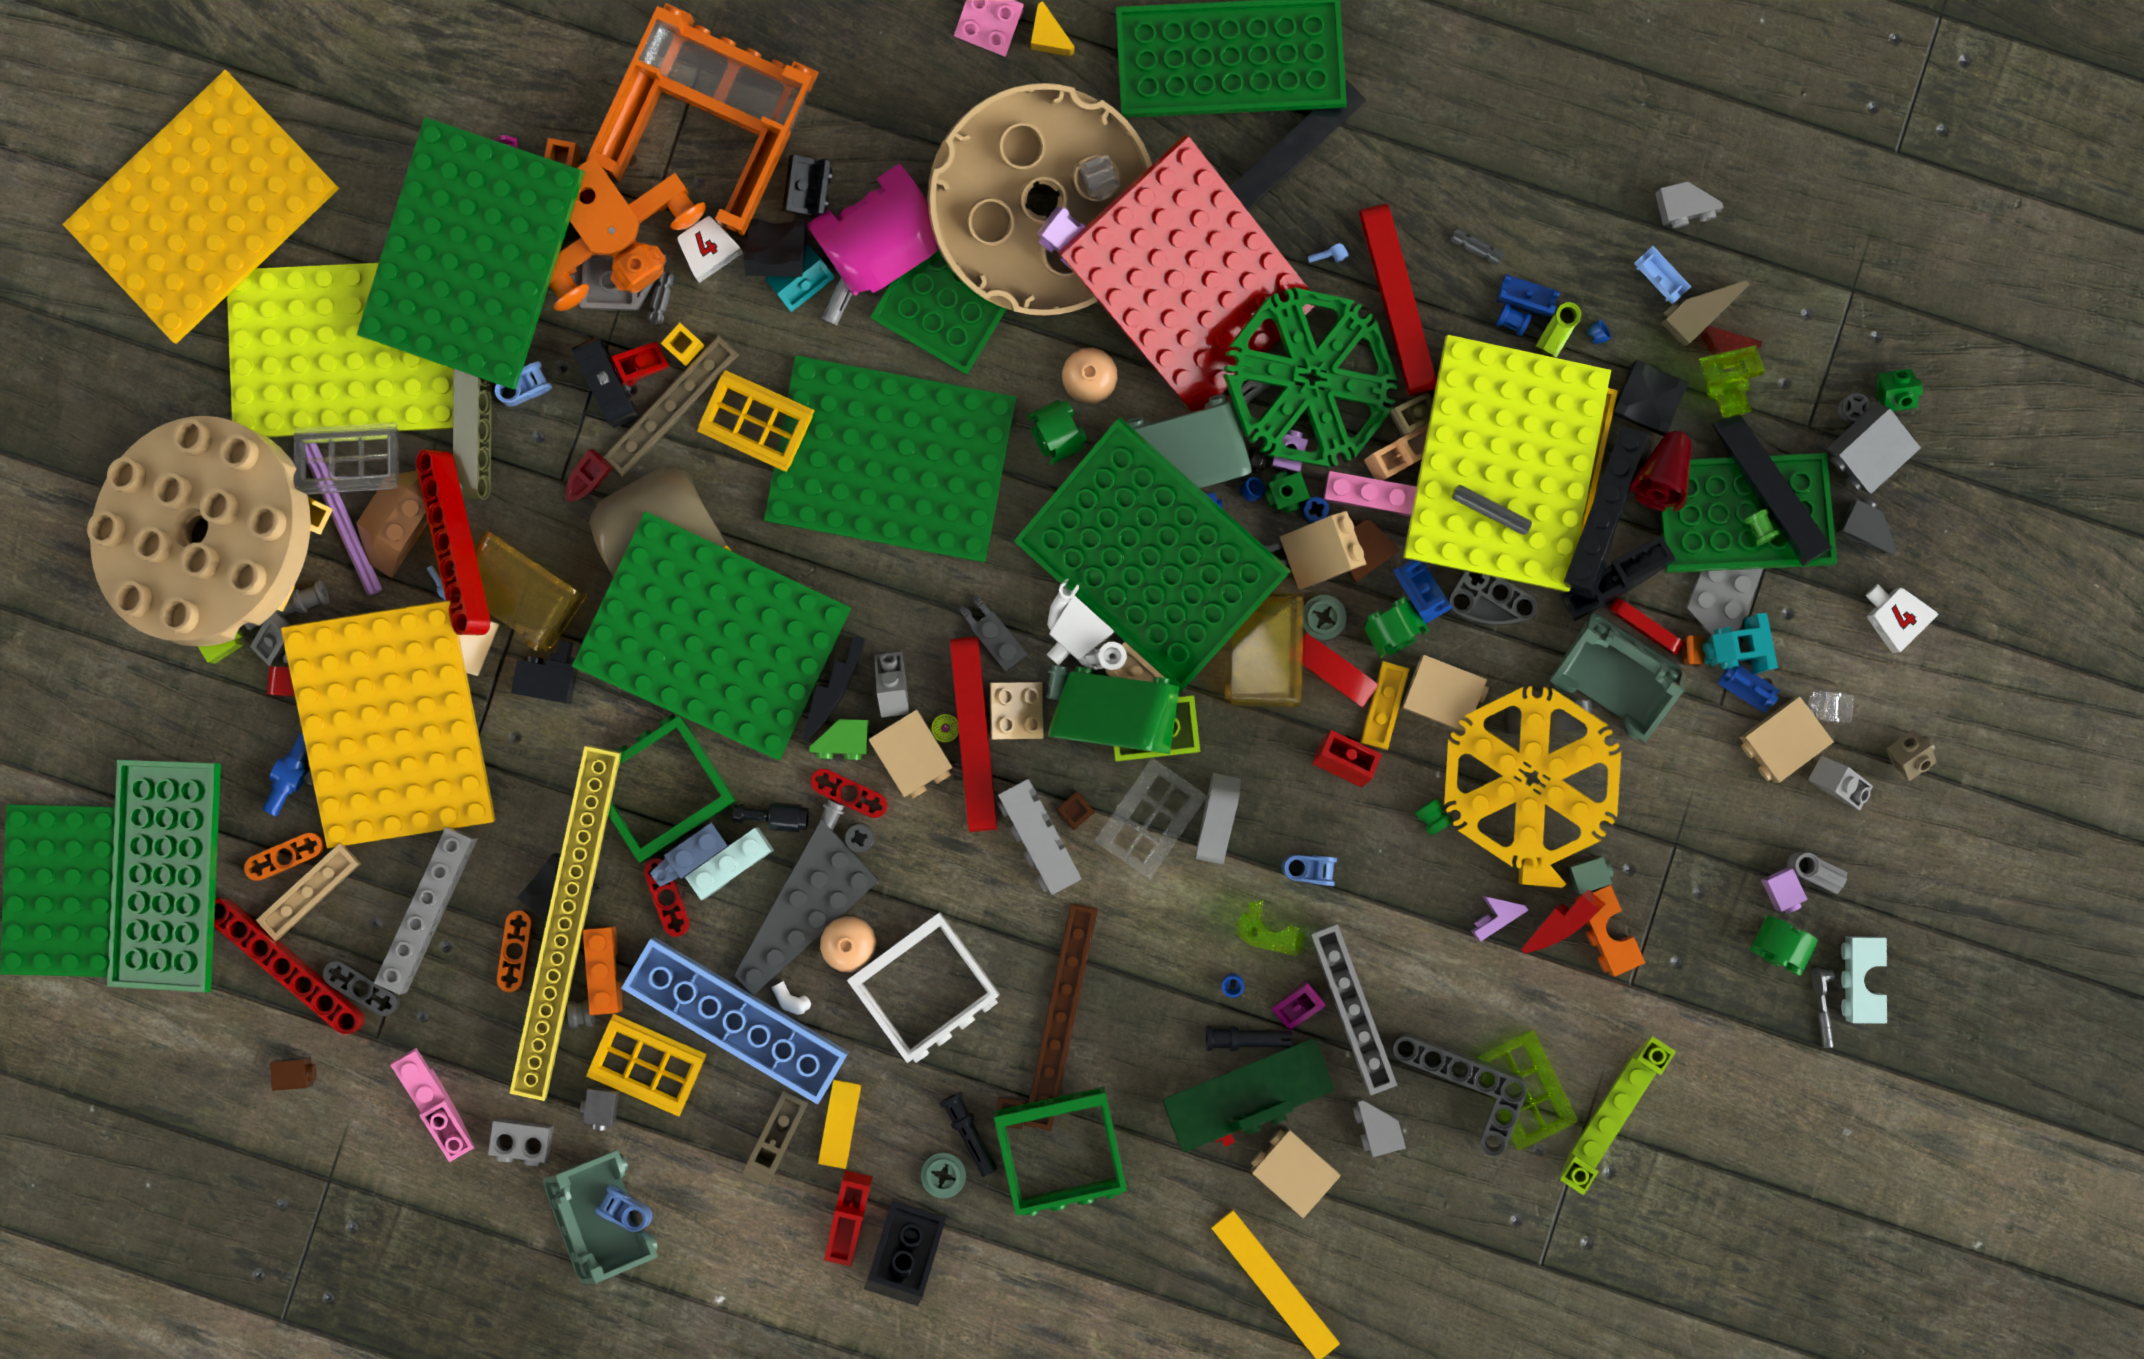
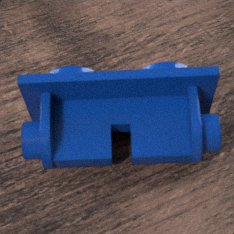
[1717,663,1780,714]

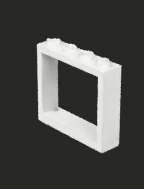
[847,912,1000,1063]

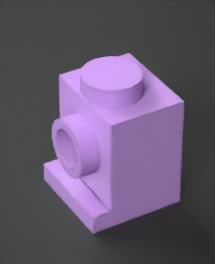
[1271,430,1308,474]

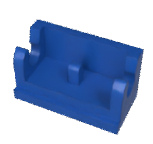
[1496,274,1560,318]
[1392,560,1452,624]

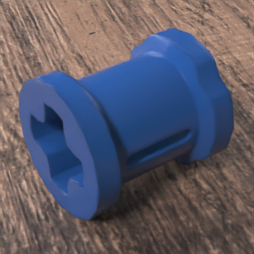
[1495,302,1532,337]
[1302,497,1329,524]

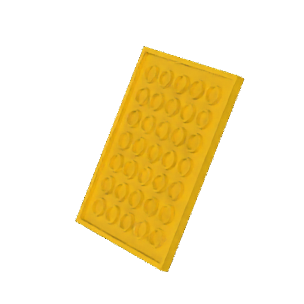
[63,69,340,344]
[281,600,496,848]

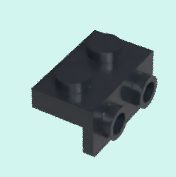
[782,154,832,218]

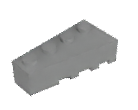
[997,779,1082,895]

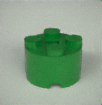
[1027,400,1087,465]
[1363,596,1430,658]
[1749,915,1818,976]

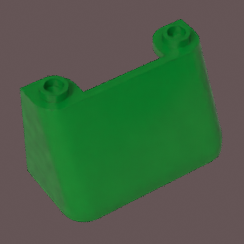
[1048,667,1179,754]

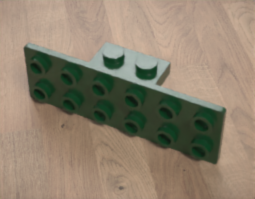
[1162,1038,1335,1152]

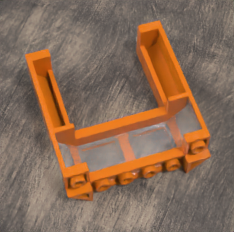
[586,3,819,235]

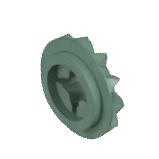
[1301,595,1347,640]
[921,1153,966,1198]

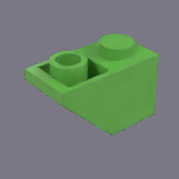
[809,719,869,760]

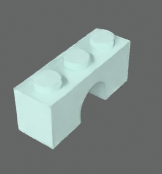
[685,827,774,900]
[1841,936,1887,1023]

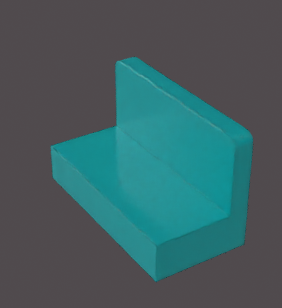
[765,245,835,312]

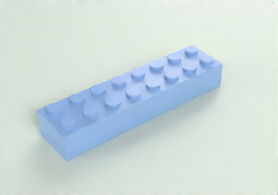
[621,937,849,1104]

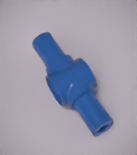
[262,733,308,817]

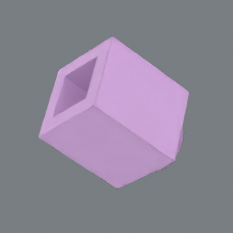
[1761,868,1808,914]

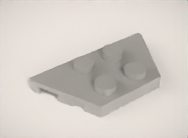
[560,250,667,311]
[1685,569,1763,636]

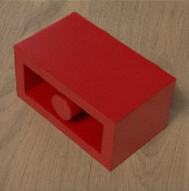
[1312,730,1382,788]

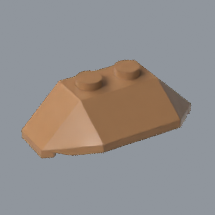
[357,470,428,578]

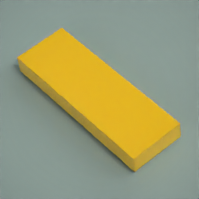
[1360,661,1410,750]
[818,1079,862,1169]

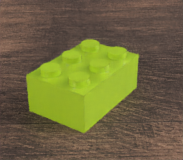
[1113,695,1200,762]

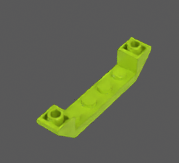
[1559,1035,1676,1195]

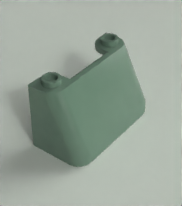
[1127,394,1252,488]
[1550,613,1687,743]
[543,1150,658,1284]

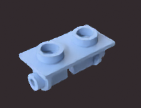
[1634,246,1691,304]

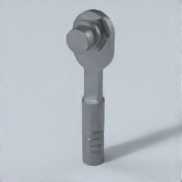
[1811,967,1835,1048]

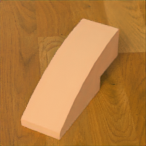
[1364,423,1429,481]

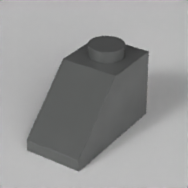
[1836,498,1897,557]

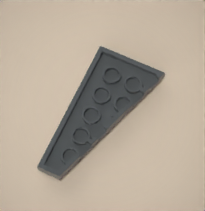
[734,818,879,996]

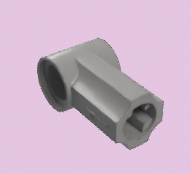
[1787,852,1848,894]

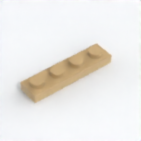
[256,843,361,941]

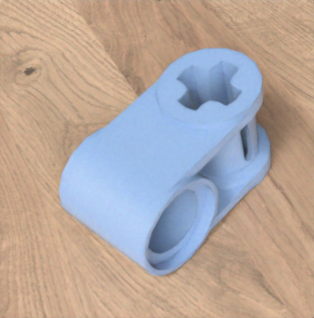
[495,361,552,407]

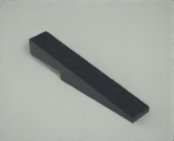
[1230,80,1366,212]
[1712,410,1832,566]

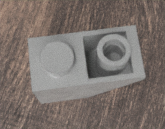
[1655,182,1723,228]
[874,651,909,718]
[1808,756,1873,811]
[1353,1098,1406,1157]

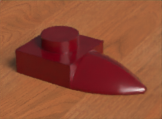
[566,449,613,502]

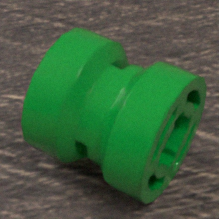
[1414,797,1453,836]

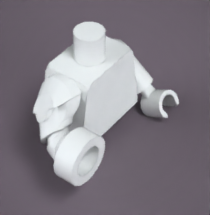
[1046,578,1127,670]

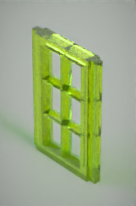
[1475,1029,1579,1151]

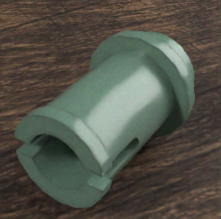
[1046,664,1069,700]

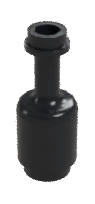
[733,802,809,833]

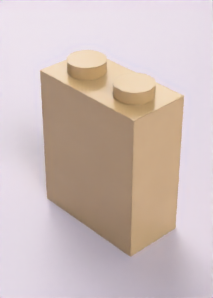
[1280,511,1366,590]
[1400,655,1489,733]
[1739,697,1834,783]
[868,710,953,799]
[1250,1127,1341,1219]

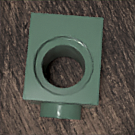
[1566,856,1614,894]

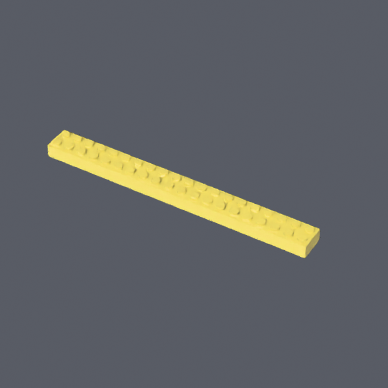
[509,745,622,1101]

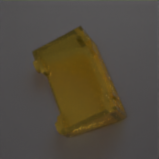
[475,530,587,652]
[1224,593,1303,708]

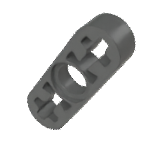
[323,960,400,1016]

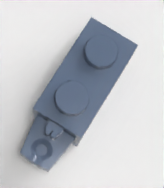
[650,823,728,887]

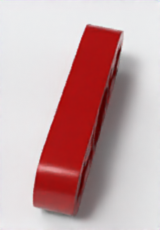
[1608,598,1684,656]
[811,769,888,818]
[644,858,690,937]

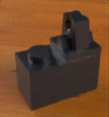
[511,640,578,704]

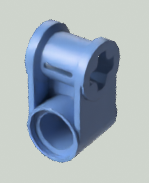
[1281,855,1337,886]
[595,1185,653,1232]

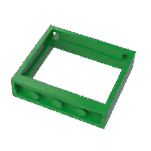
[608,714,738,863]
[994,1086,1127,1216]

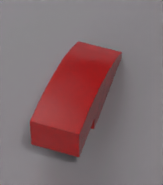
[1290,633,1379,708]
[1521,889,1605,953]
[824,1170,873,1267]

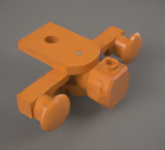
[548,156,706,311]

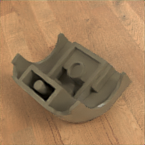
[589,467,727,577]

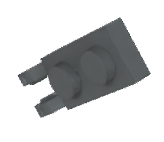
[958,594,1028,672]

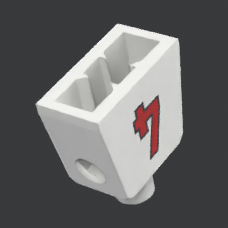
[677,216,743,283]
[1865,584,1939,653]

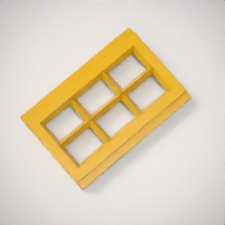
[697,370,815,472]
[586,1013,707,1117]

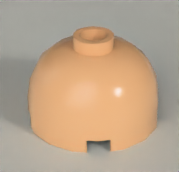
[1062,347,1118,404]
[820,916,877,972]

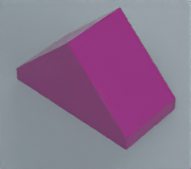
[1271,980,1326,1030]

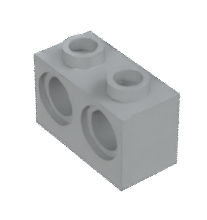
[488,1118,554,1166]

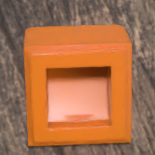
[1682,636,1704,665]

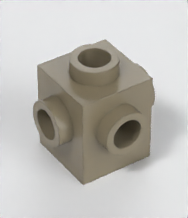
[1886,730,1937,781]

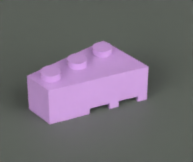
[1036,207,1086,270]

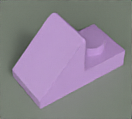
[1471,896,1528,941]

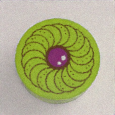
[931,714,959,742]

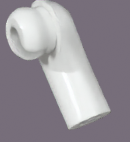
[771,981,811,1015]

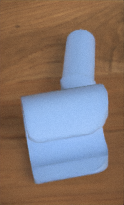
[1308,244,1349,263]
[427,565,446,600]

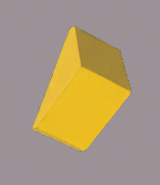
[1031,1,1075,57]
[1518,857,1566,888]

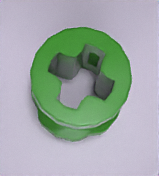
[1744,509,1780,546]

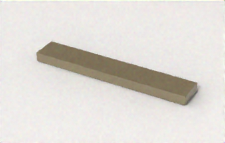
[603,335,740,477]

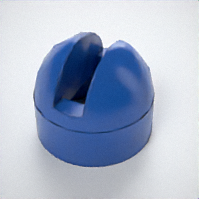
[1587,319,1611,344]
[1240,477,1265,501]
[1221,973,1244,998]

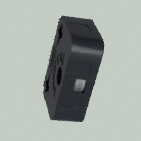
[571,336,640,429]

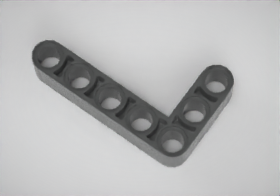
[1393,1032,1527,1157]

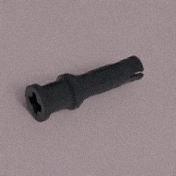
[1206,1026,1293,1051]
[939,1091,998,1177]

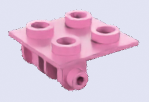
[954,0,1024,57]

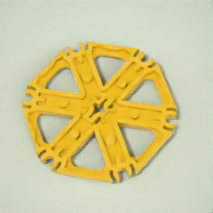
[1444,686,1622,870]

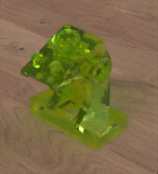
[1700,345,1765,418]
[1236,899,1306,956]

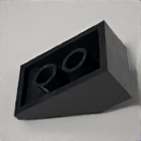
[864,1200,946,1306]

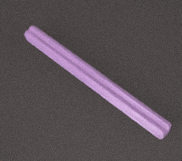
[300,440,382,596]

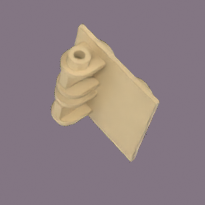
[990,682,1044,740]

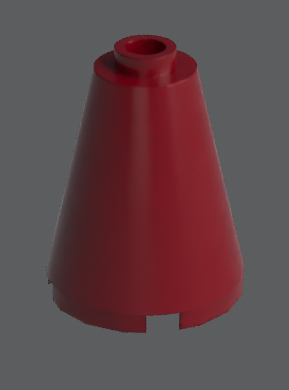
[1630,430,1692,511]

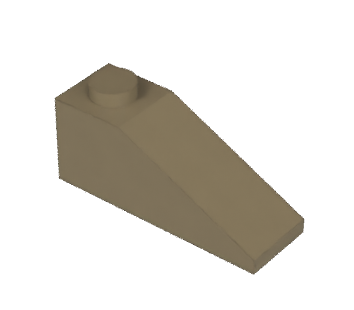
[1661,281,1750,347]
[743,1091,808,1187]

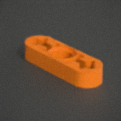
[244,833,325,881]
[497,910,533,992]

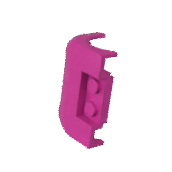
[806,163,938,296]

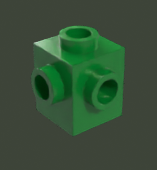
[1876,368,1923,411]
[1264,471,1310,514]

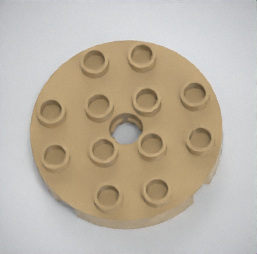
[927,83,1152,315]
[87,416,311,647]

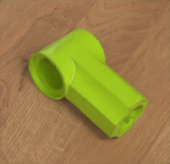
[1535,302,1581,358]

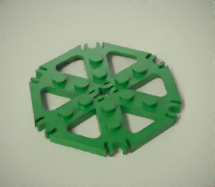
[1223,288,1398,468]

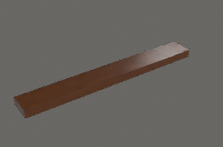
[1024,903,1098,1131]

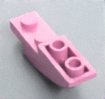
[390,1048,474,1162]

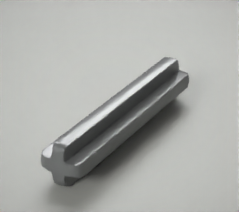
[1452,485,1532,535]

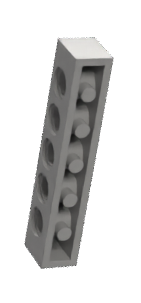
[374,827,478,995]
[1309,923,1398,1095]

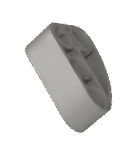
[1195,772,1241,865]

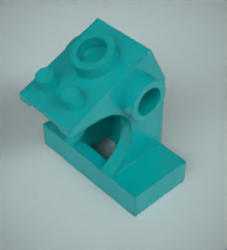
[1701,613,1778,674]

